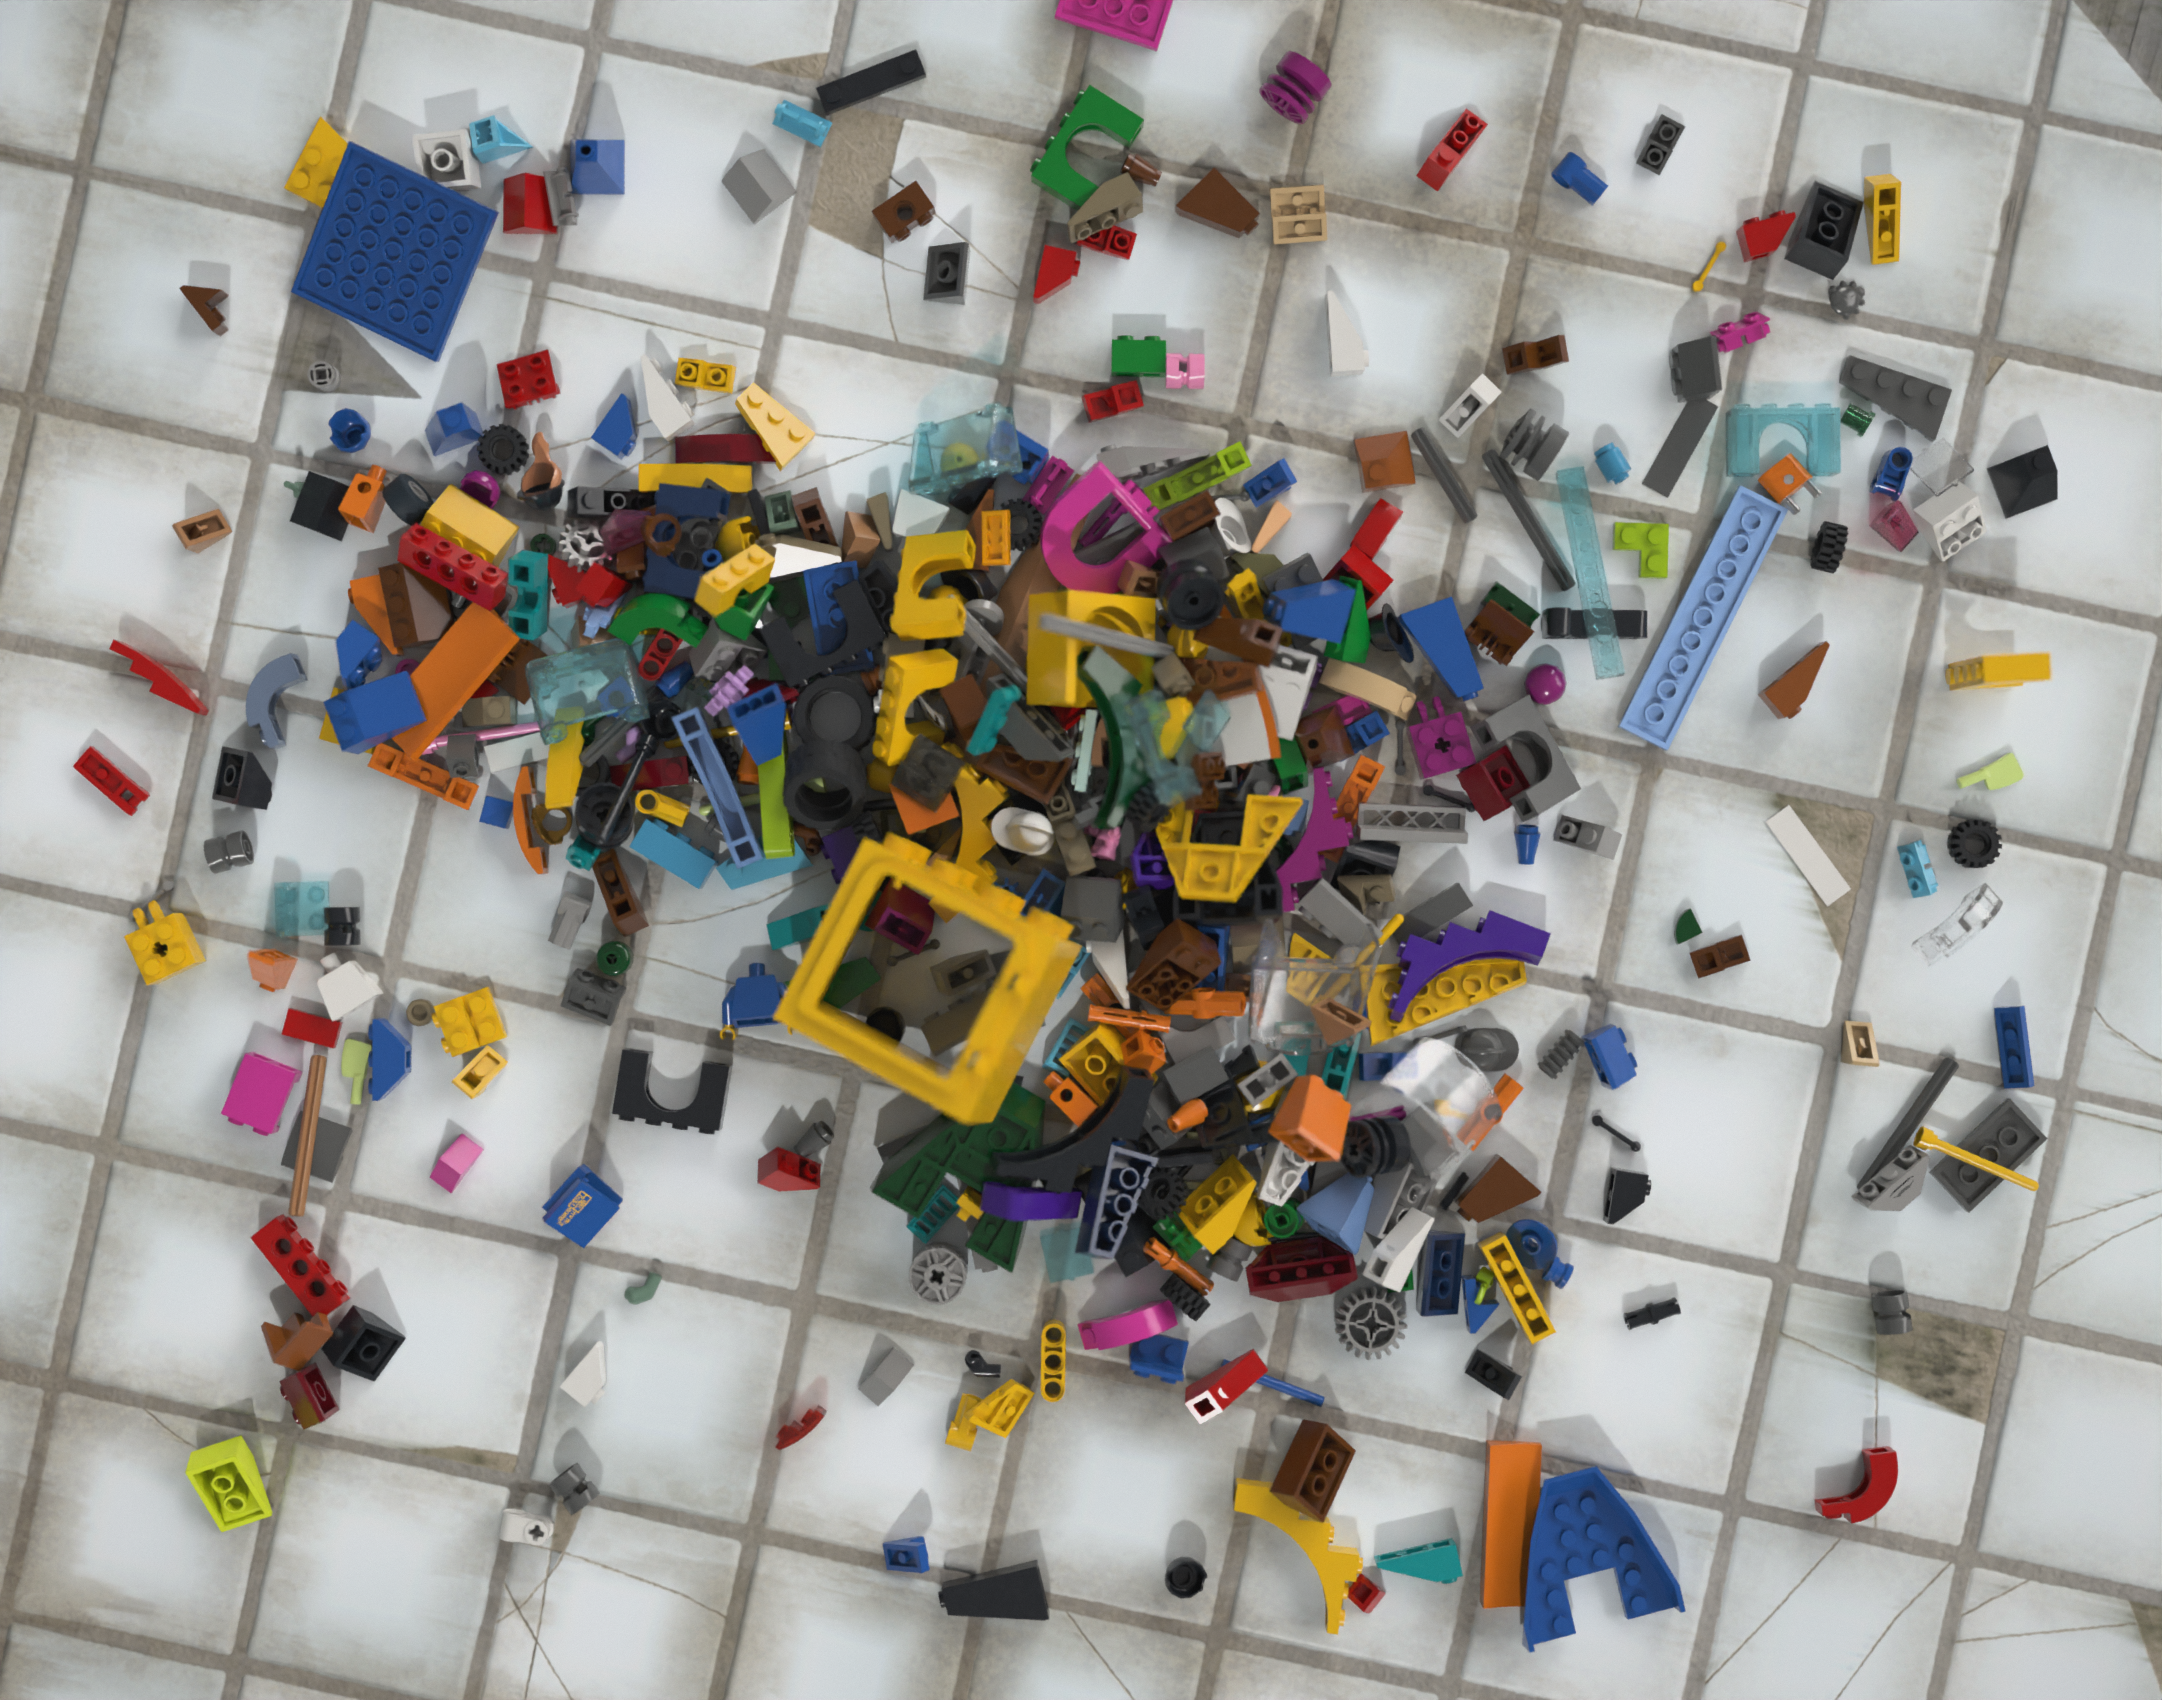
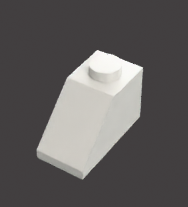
[1439,373,1502,438]
[560,1341,607,1408]

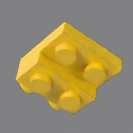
[431,987,507,1057]

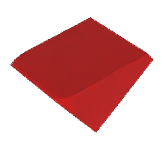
[1348,1573,1386,1614]

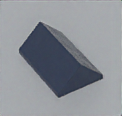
[1416,1230,1465,1317]

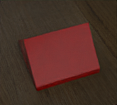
[503,173,558,234]

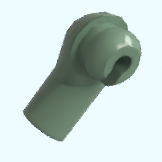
[624,1272,662,1305]

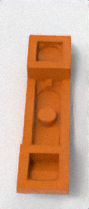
[368,743,479,810]
[1318,755,1385,863]
[513,766,548,874]

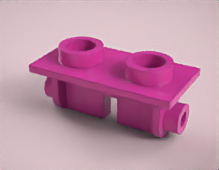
[1710,312,1770,353]
[1022,455,1074,515]

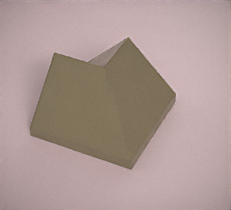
[1230,916,1287,973]

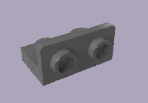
[561,968,627,1026]

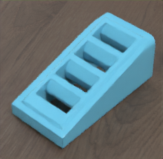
[1042,1018,1090,1080]

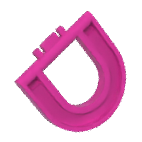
[1040,461,1174,594]

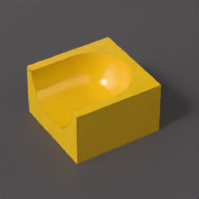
[1027,590,1156,709]

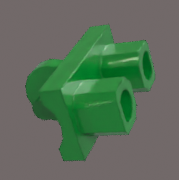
[1152,1211,1204,1262]

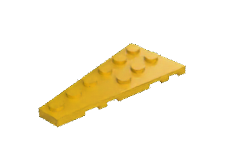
[284,116,348,209]
[1362,958,1527,1046]

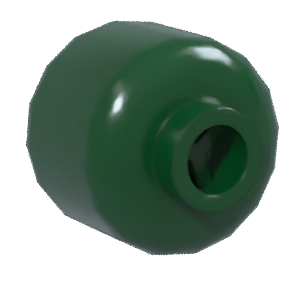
[596,941,634,976]

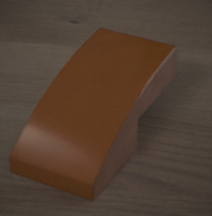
[1690,934,1751,979]

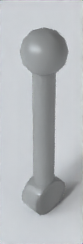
[128,881,174,922]

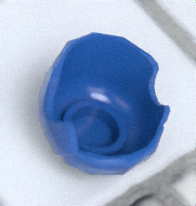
[328,408,371,453]

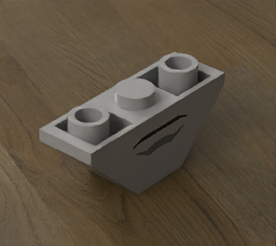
[1851,1145,1930,1211]

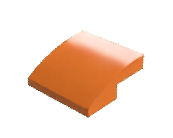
[888,781,959,835]

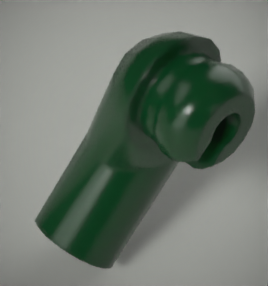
[581,707,606,746]

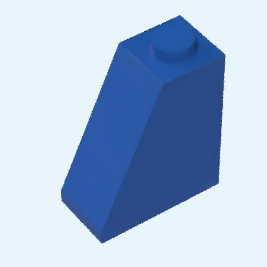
[425,402,484,456]
[727,683,785,766]

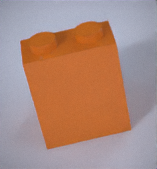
[1268,1074,1351,1162]

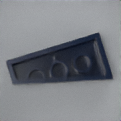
[1075,1145,1159,1259]

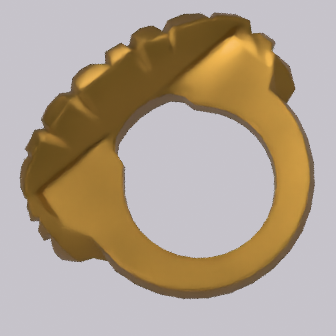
[531,804,572,845]

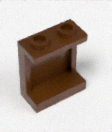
[1158,490,1221,541]

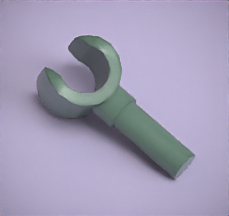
[284,481,304,498]

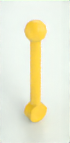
[1692,241,1726,292]

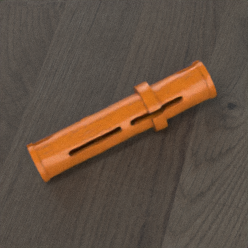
[1088,1004,1171,1033]
[1143,1237,1214,1296]

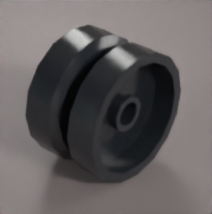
[1156,559,1224,630]

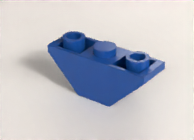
[368,1018,411,1101]

